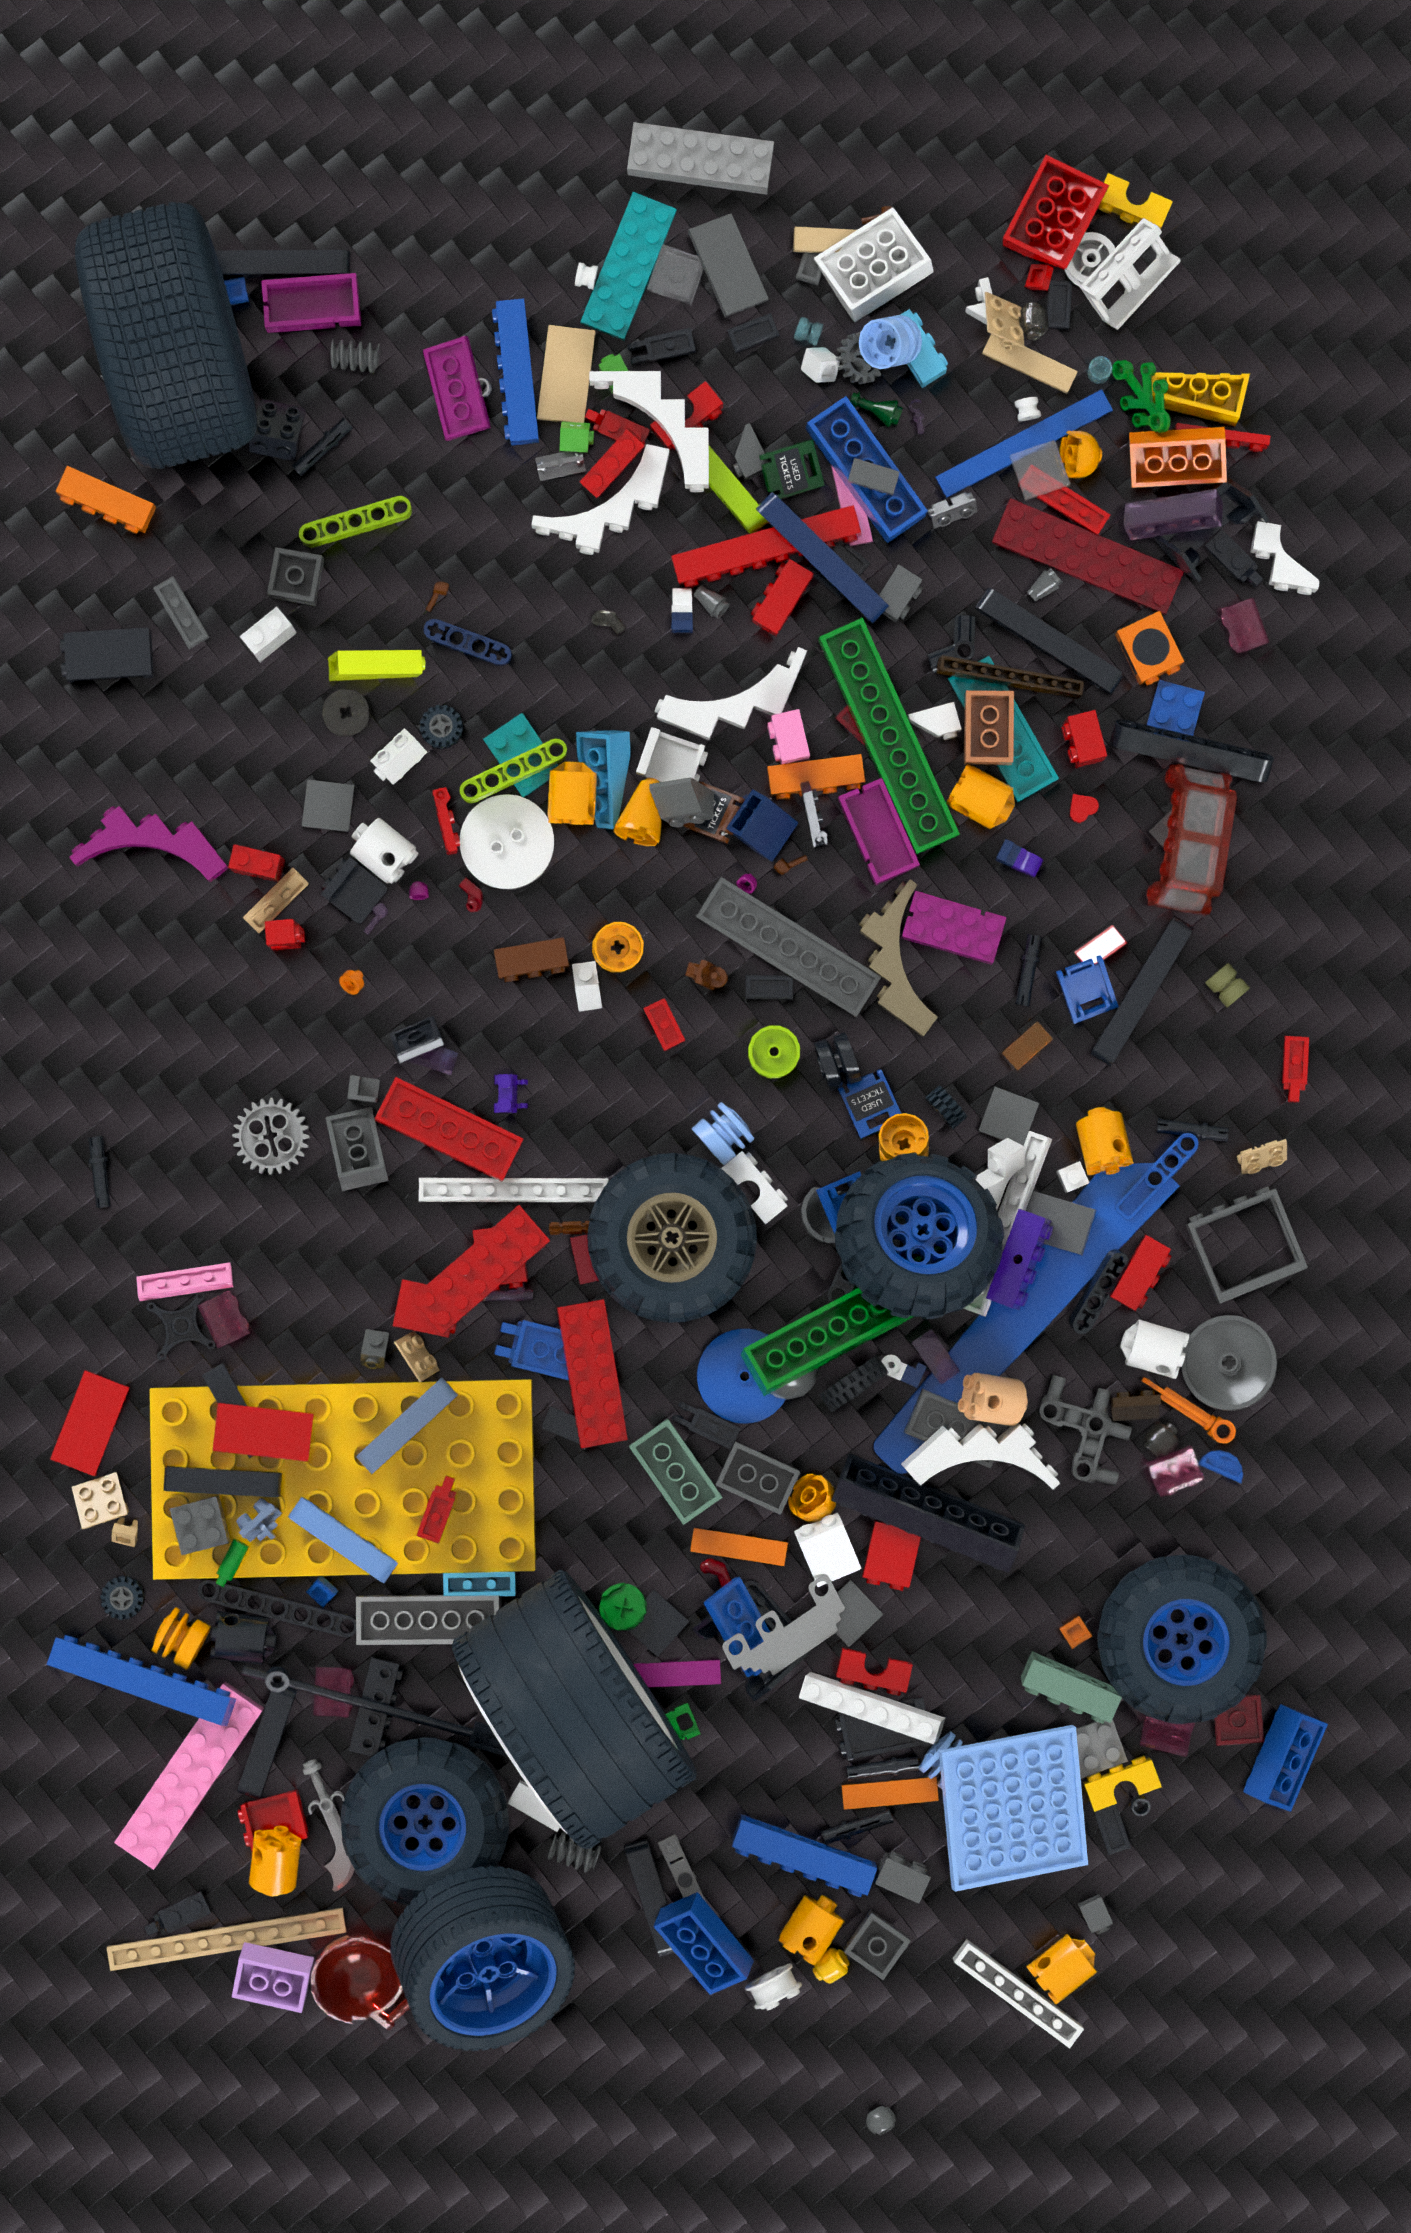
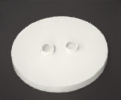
[460,794,554,889]

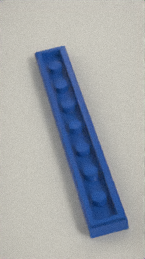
[935,389,1113,499]

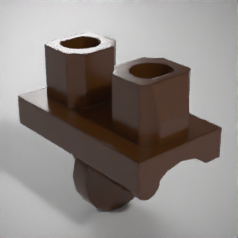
[686,960,728,990]

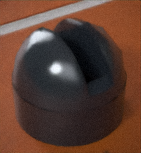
[1130,1795,1151,1816]

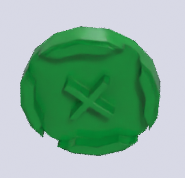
[599,1583,647,1631]

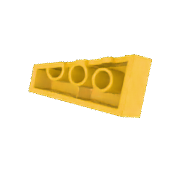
[1151,373,1250,426]

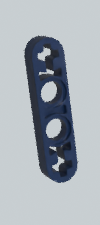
[424,619,512,666]

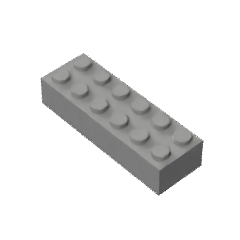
[627,122,774,195]
[356,1595,502,1645]

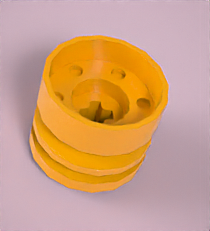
[592,922,643,973]
[879,1113,929,1161]
[151,1607,211,1670]

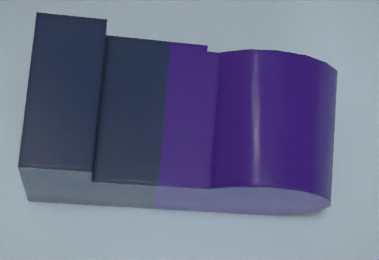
[995,839,1043,877]

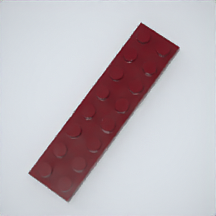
[992,498,1184,615]

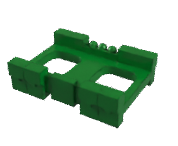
[665,1703,701,1740]

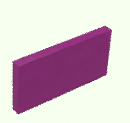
[423,336,491,441]

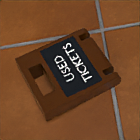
[683,781,746,844]

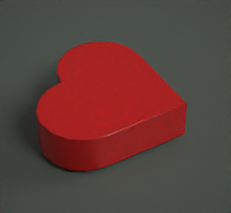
[1070,794,1099,823]

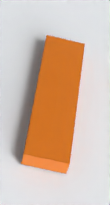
[690,1528,788,1566]
[842,1776,939,1810]

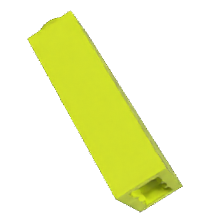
[328,650,425,681]

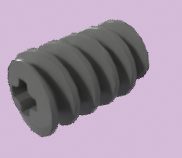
[330,338,380,373]
[548,1832,601,1873]

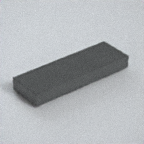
[153,576,210,650]

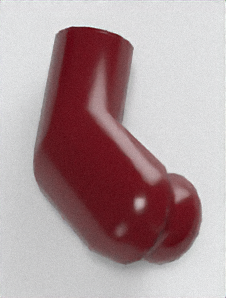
[459,877,483,913]
[700,1558,731,1587]

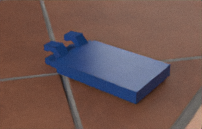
[494,1320,569,1380]
[703,1577,770,1677]

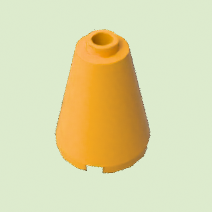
[614,778,661,846]

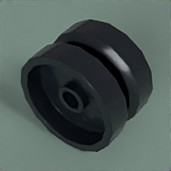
[814,1032,862,1092]

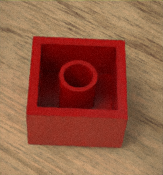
[1061,710,1107,768]

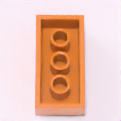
[1129,427,1227,488]

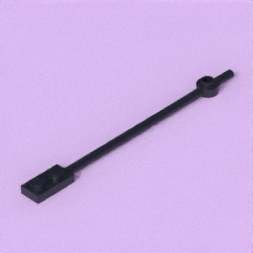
[241,1665,508,1757]

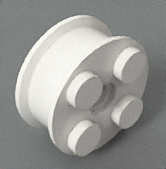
[1064,232,1115,287]
[745,1964,802,2010]

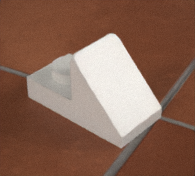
[965,277,992,325]
[572,961,602,1012]

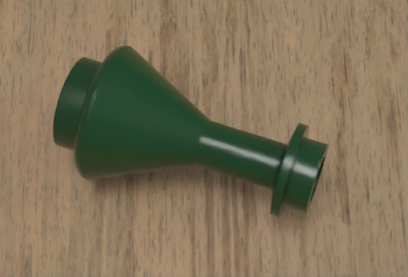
[850,392,903,427]

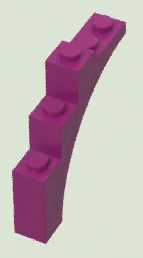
[69,806,228,882]

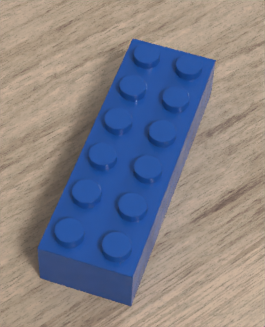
[805,396,928,543]
[732,1814,877,1897]

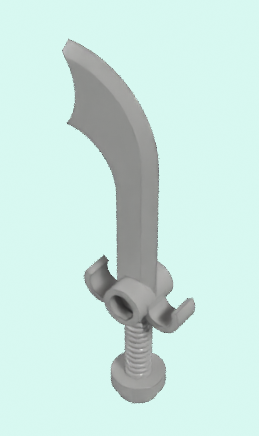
[303,1759,355,1892]

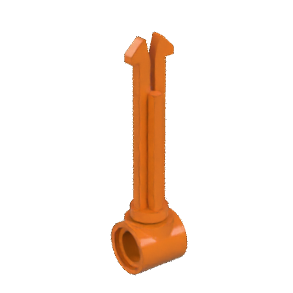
[1141,1377,1236,1443]

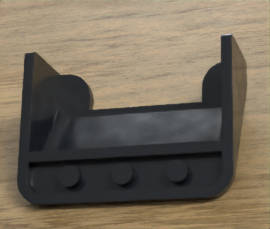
[693,1580,810,1701]

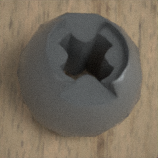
[866,2106,896,2135]

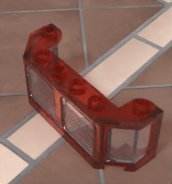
[1147,764,1237,915]

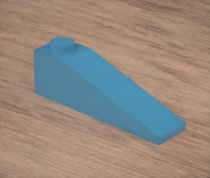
[576,730,630,829]

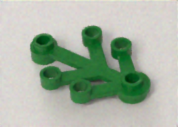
[1112,360,1170,433]

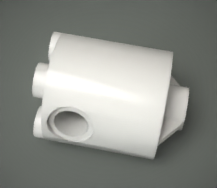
[350,818,419,884]
[1120,1320,1189,1379]

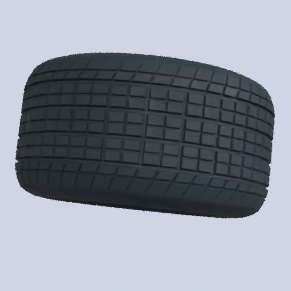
[75,202,257,469]

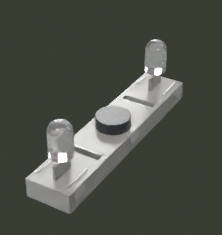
[658,1834,707,1903]

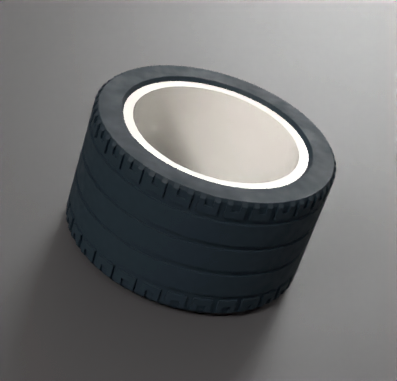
[452,1570,697,1849]

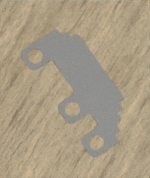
[722,1575,845,1675]

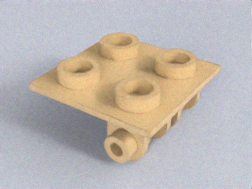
[985,292,1024,351]
[1236,1139,1287,1175]
[394,1331,439,1382]
[72,1472,129,1529]

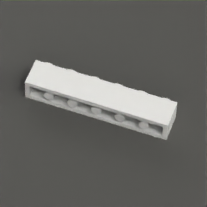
[799,1672,945,1744]
[953,1939,1084,2048]

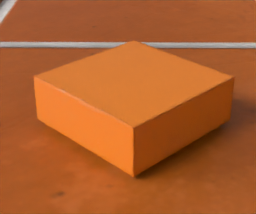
[1059,1616,1092,1649]

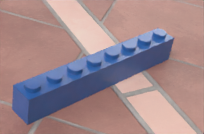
[47,1635,236,1726]

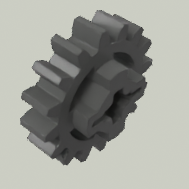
[836,332,881,384]

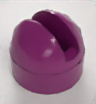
[737,874,757,894]
[409,881,429,900]

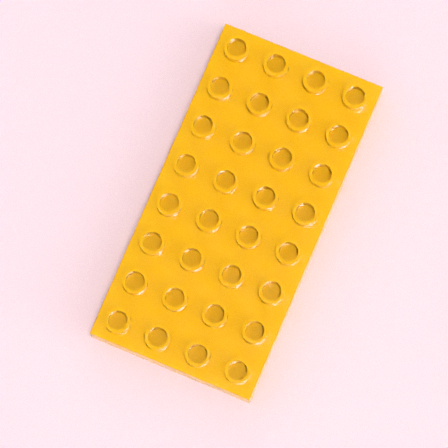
[150,1379,536,1580]

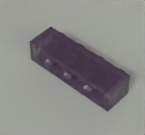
[1124,489,1223,540]

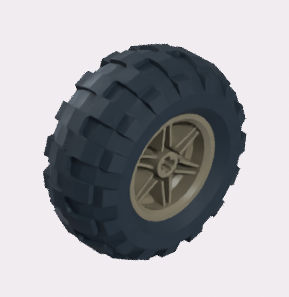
[587,1153,757,1323]

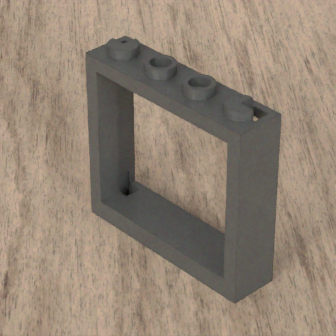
[1185,1186,1308,1304]

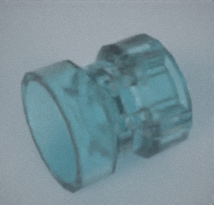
[794,316,824,347]
[1087,356,1112,384]

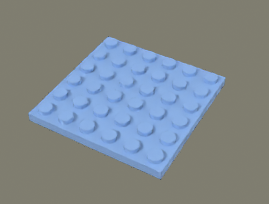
[939,1725,1088,1892]

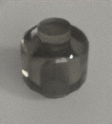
[1019,303,1049,340]
[1144,1422,1179,1457]

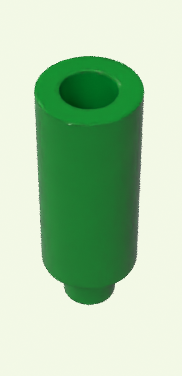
[216,1539,249,1587]

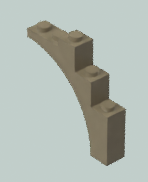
[859,879,938,1037]

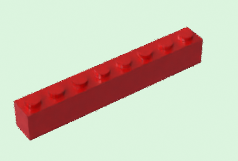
[671,505,862,588]

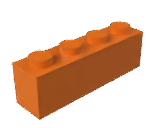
[56,466,156,534]
[767,754,865,800]

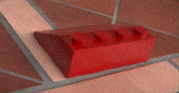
[1003,155,1109,270]

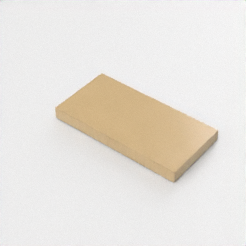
[537,325,596,423]

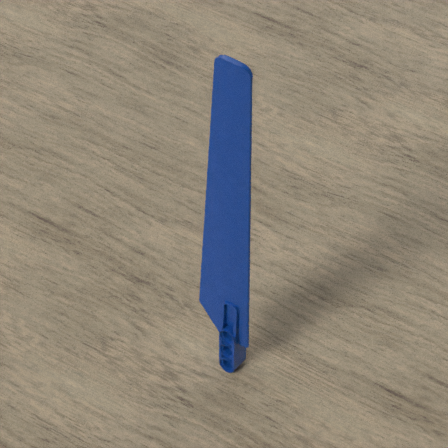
[874,1133,1198,1474]

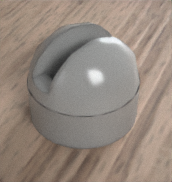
[478,378,492,397]

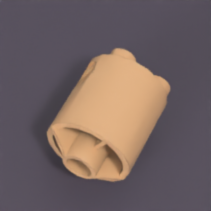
[958,1373,1028,1426]

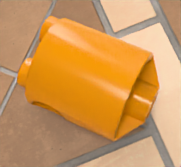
[547,761,597,825]
[946,764,1015,830]
[1076,1107,1133,1175]
[249,1826,301,1897]
[779,1894,844,1965]
[1026,1934,1097,2005]

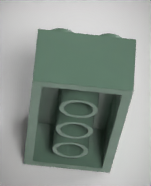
[629,1419,723,1525]
[1021,1651,1122,1724]

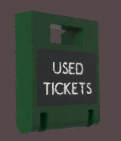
[759,440,825,499]

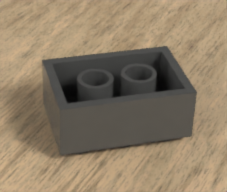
[715,1441,800,1515]

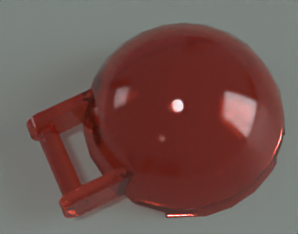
[310,1934,410,2030]

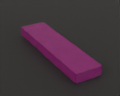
[633,1660,721,1687]

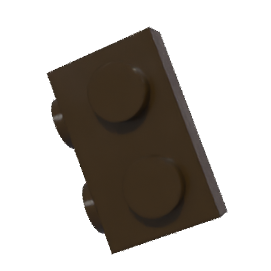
[1110,1390,1161,1421]

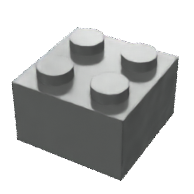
[267,547,324,606]
[170,1495,231,1555]
[874,1851,931,1904]
[843,1909,911,1980]

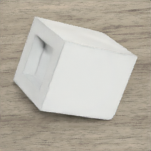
[801,347,840,383]

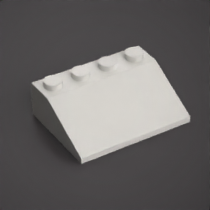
[814,208,934,322]

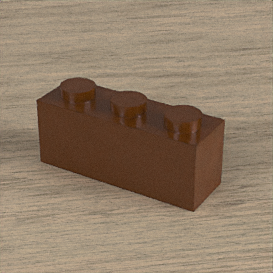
[494,937,569,982]

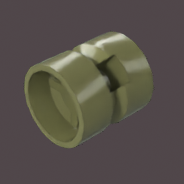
[1205,963,1250,1008]

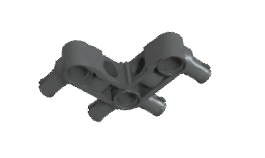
[1038,1375,1132,1486]

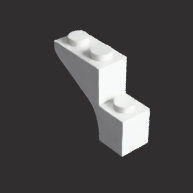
[1250,521,1319,595]
[976,1138,1025,1210]

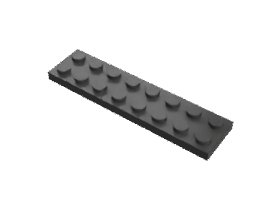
[696,877,881,1017]

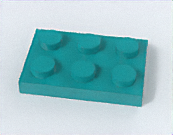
[483,713,558,798]

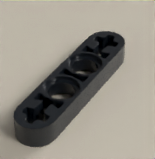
[1069,1249,1129,1334]

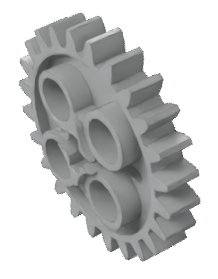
[232,1098,310,1175]

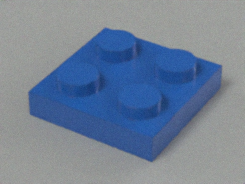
[1147,680,1205,736]

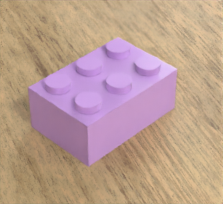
[232,1942,314,2013]

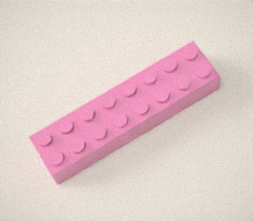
[114,1682,265,1870]

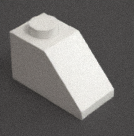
[907,702,961,740]

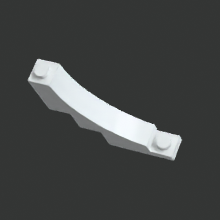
[589,371,709,492]
[654,647,807,740]

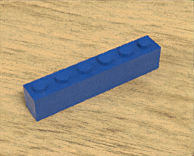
[492,299,539,446]

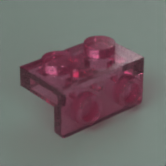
[1221,598,1269,653]
[198,1291,249,1348]
[1147,1446,1204,1497]
[313,1667,353,1718]
[1140,1716,1195,1757]

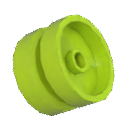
[748,1026,800,1078]

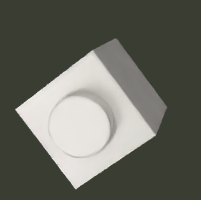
[1056,1161,1089,1193]

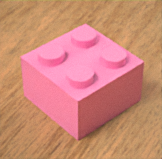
[767,709,810,764]

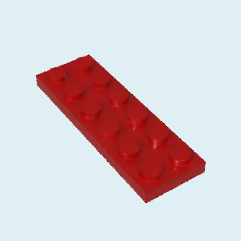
[375,1077,523,1182]
[411,1205,550,1335]
[557,1299,628,1448]

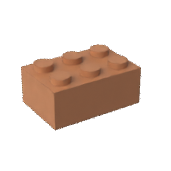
[964,691,1014,765]

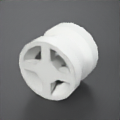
[575,262,598,290]
[1015,397,1041,421]

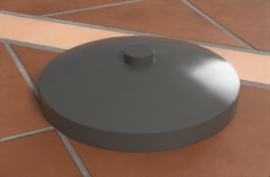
[1181,1315,1277,1411]

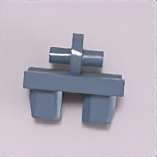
[236,1498,282,1542]

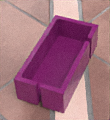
[261,273,362,333]
[838,778,920,886]
[901,891,1006,965]

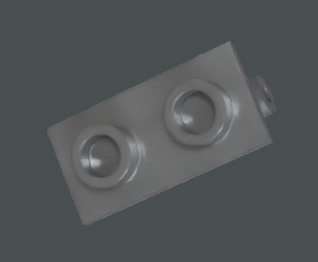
[535,451,586,481]
[927,492,978,529]

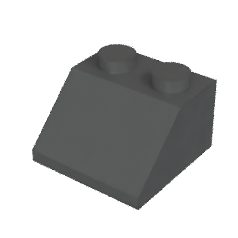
[649,777,714,827]

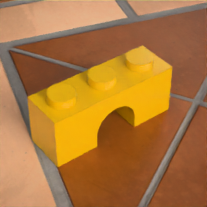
[1098,173,1173,229]
[1083,1756,1162,1812]

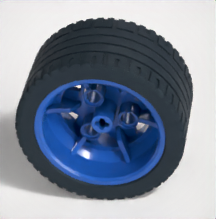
[390,1866,575,2051]

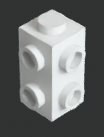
[370,728,427,785]

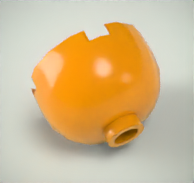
[1059,431,1102,478]
[788,1474,836,1522]

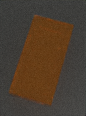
[1002,1021,1053,1071]

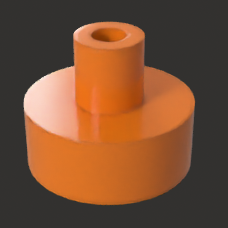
[339,970,364,995]

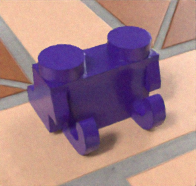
[494,1074,528,1113]

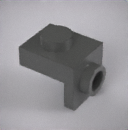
[361,1329,389,1369]

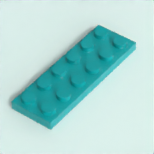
[580,192,677,341]
[948,656,1059,803]

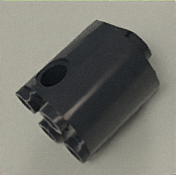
[210,1611,277,1665]

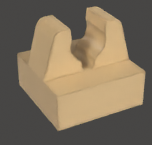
[112,1517,138,1547]

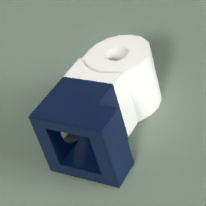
[672,588,693,633]
[881,1355,927,1388]

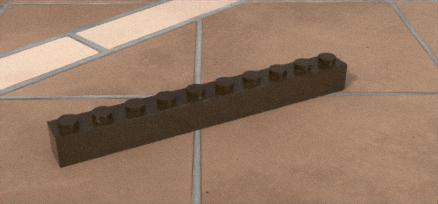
[936,655,1084,699]

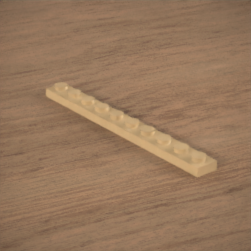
[107,1908,347,1971]

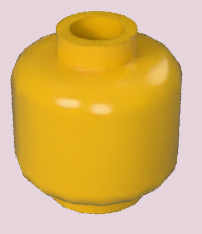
[813,1948,849,1984]

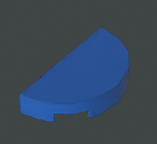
[1197,1450,1243,1483]

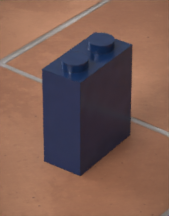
[726,789,798,862]

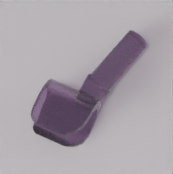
[364,903,388,935]

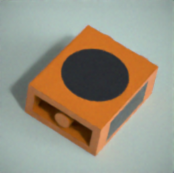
[1115,611,1184,686]

